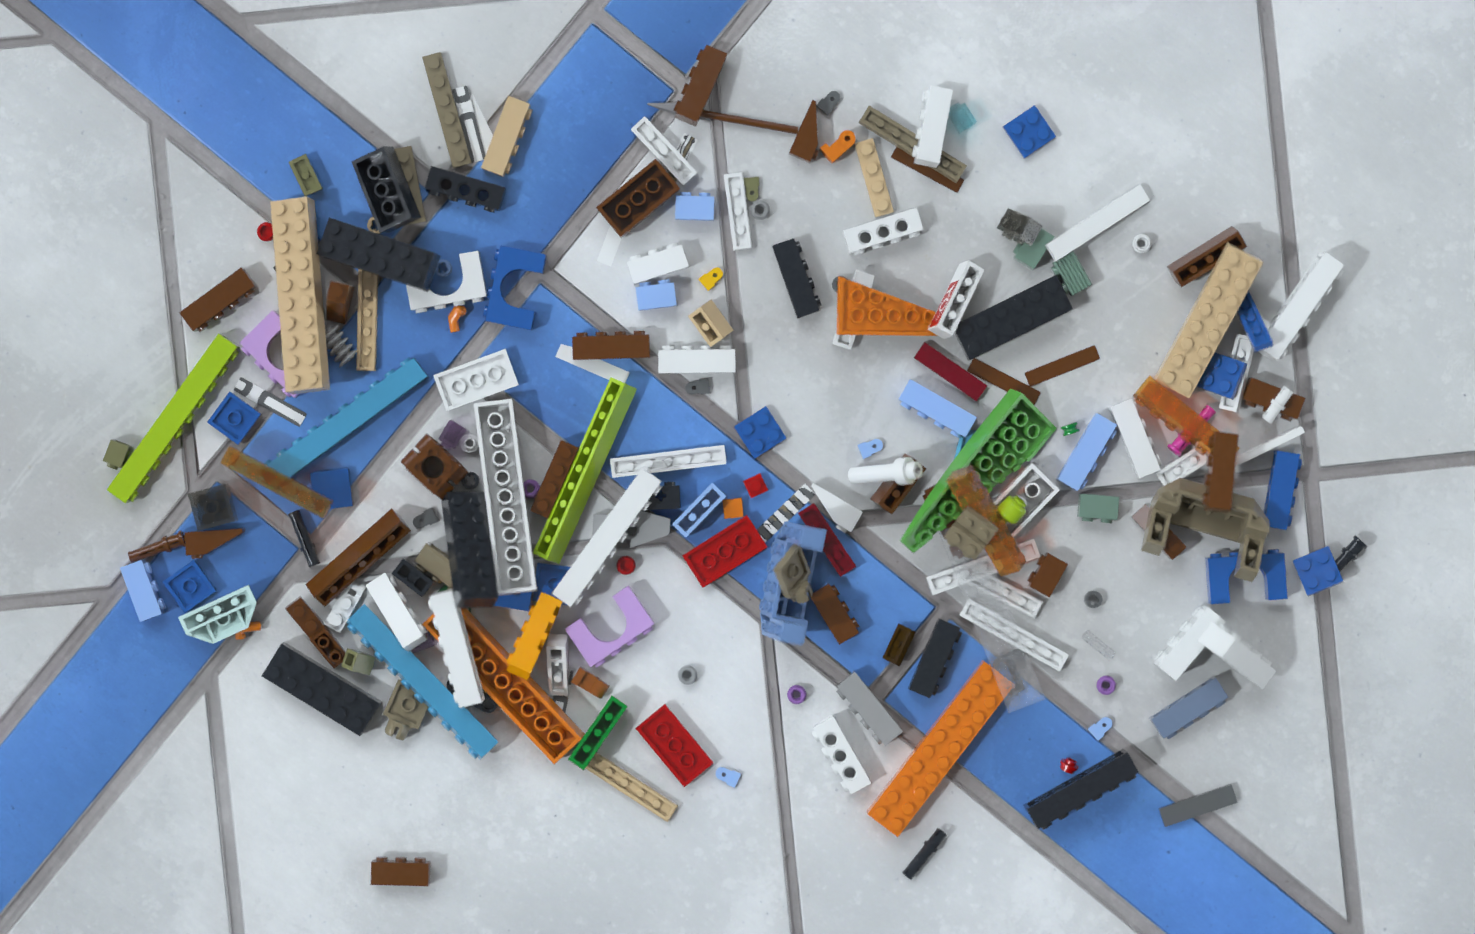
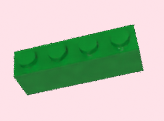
[568,696,628,771]

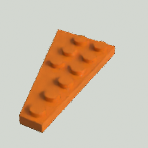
[836,276,938,336]

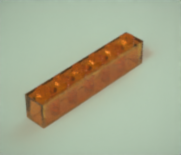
[1132,375,1240,456]
[220,446,334,518]
[946,465,1026,577]

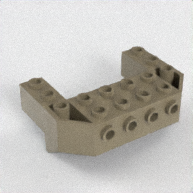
[1141,478,1270,582]

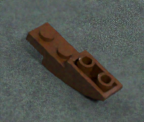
[285,596,346,669]

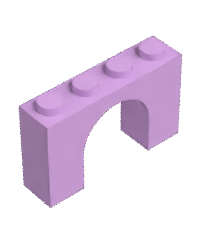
[240,310,329,398]
[565,585,654,668]

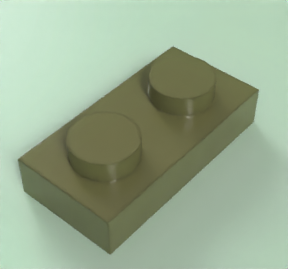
[288,154,323,197]

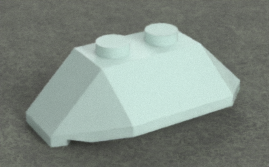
[178,585,257,644]

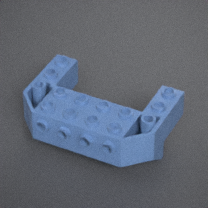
[759,521,827,645]

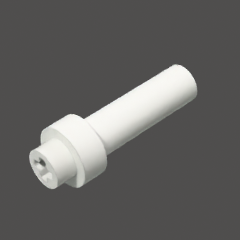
[848,457,923,485]

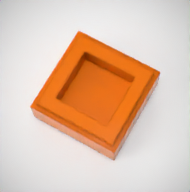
[723,498,743,519]

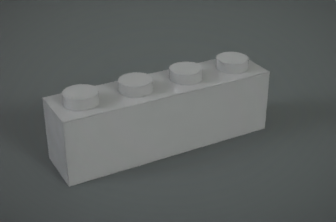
[836,671,903,746]

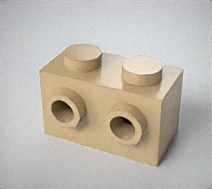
[688,299,734,347]

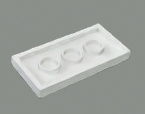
[433,349,519,411]

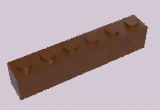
[305,508,411,607]

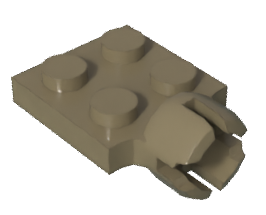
[773,544,813,604]
[383,679,428,740]

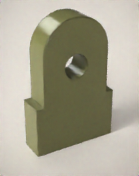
[743,177,759,202]

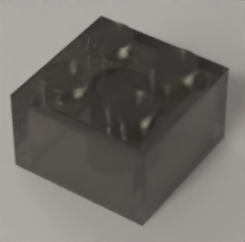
[188,484,238,531]

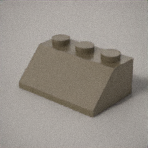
[415,542,453,590]

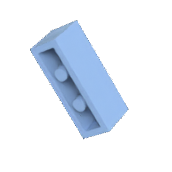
[672,483,726,537]
[120,559,166,622]

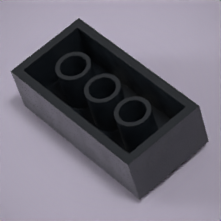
[351,146,421,233]

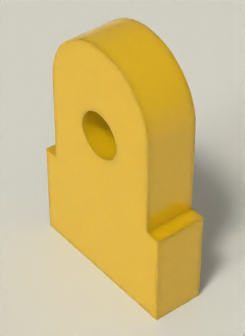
[698,267,723,291]

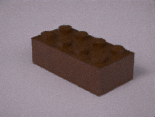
[596,158,680,238]

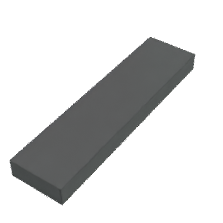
[1158,784,1238,827]

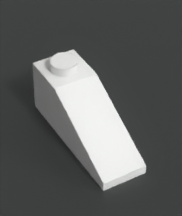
[811,483,863,533]
[546,634,569,696]

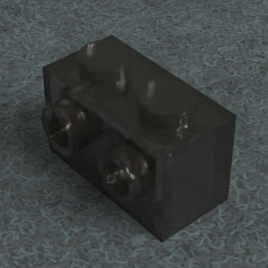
[997,208,1043,246]

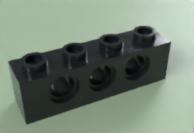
[425,166,506,213]

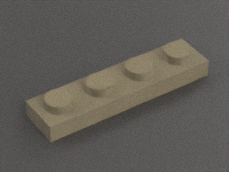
[394,146,426,225]

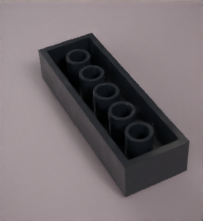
[316,218,441,292]
[954,275,1073,361]
[441,492,499,608]
[262,642,382,736]
[1024,749,1139,830]

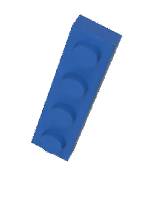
[1236,290,1273,352]

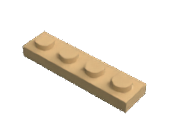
[854,138,894,218]

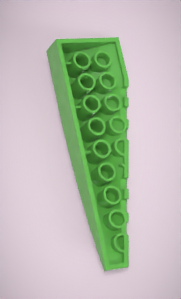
[900,389,1057,553]

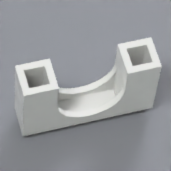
[406,251,487,314]

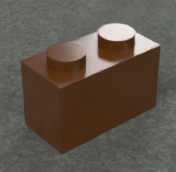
[1027,552,1068,598]

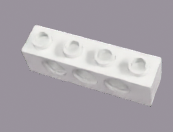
[843,207,923,255]
[812,715,871,795]

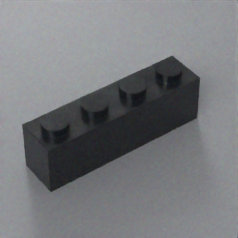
[772,238,821,319]
[908,618,962,698]

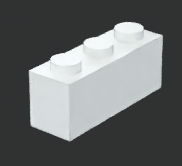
[627,242,689,285]

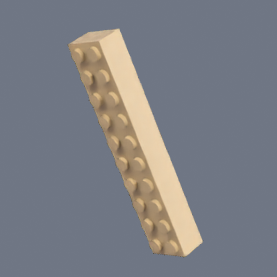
[270,197,330,394]

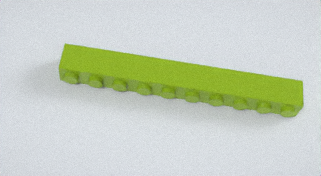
[107,333,240,503]
[533,377,637,564]

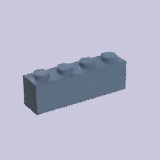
[1149,677,1228,739]

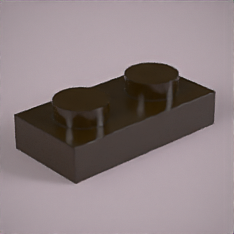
[882,623,916,666]

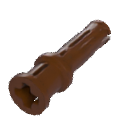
[128,530,185,563]

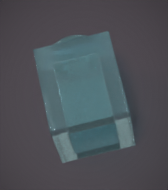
[948,102,977,134]

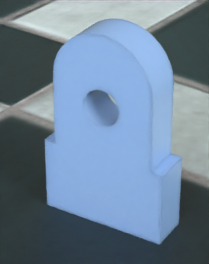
[857,439,883,459]
[1088,717,1112,741]
[715,767,741,788]

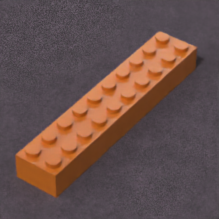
[422,608,585,764]
[866,660,1015,837]

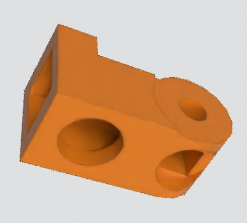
[819,130,856,164]

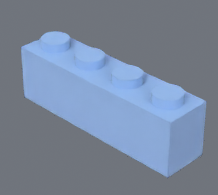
[898,379,977,439]
[1056,413,1117,491]

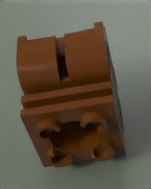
[400,433,470,501]

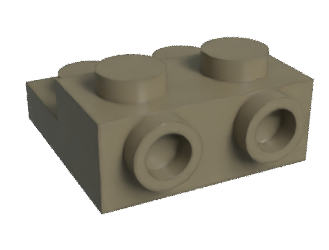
[944,506,999,560]

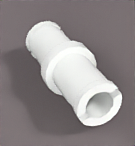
[1262,386,1294,424]

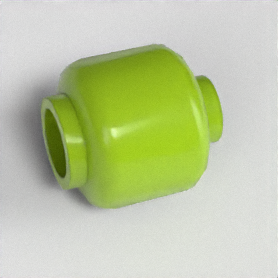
[998,495,1026,524]

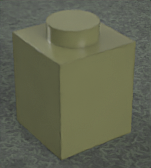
[103,439,132,470]
[341,648,376,675]

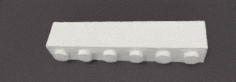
[428,589,485,708]

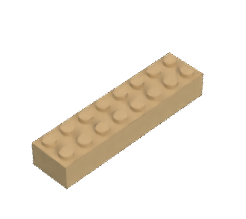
[1154,242,1263,399]

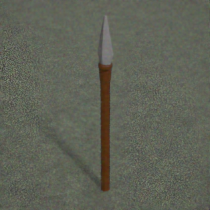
[647,103,798,134]

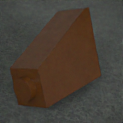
[326,281,354,324]

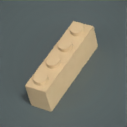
[481,96,532,177]

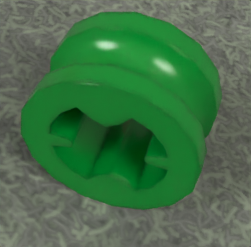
[1061,422,1080,436]

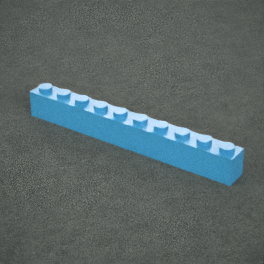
[258,357,429,490]
[347,604,498,760]

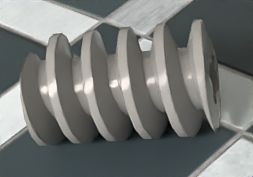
[325,325,357,368]

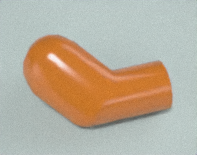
[448,305,466,333]
[235,621,261,640]

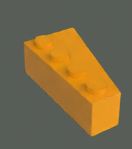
[506,592,563,680]

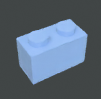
[675,192,714,221]
[636,279,677,311]

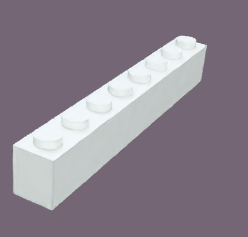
[552,468,662,607]

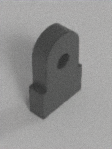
[816,91,840,116]
[685,378,710,395]
[413,507,438,528]

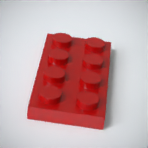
[682,515,767,588]
[635,704,714,787]

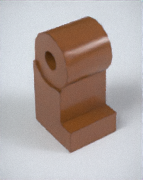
[571,666,610,699]

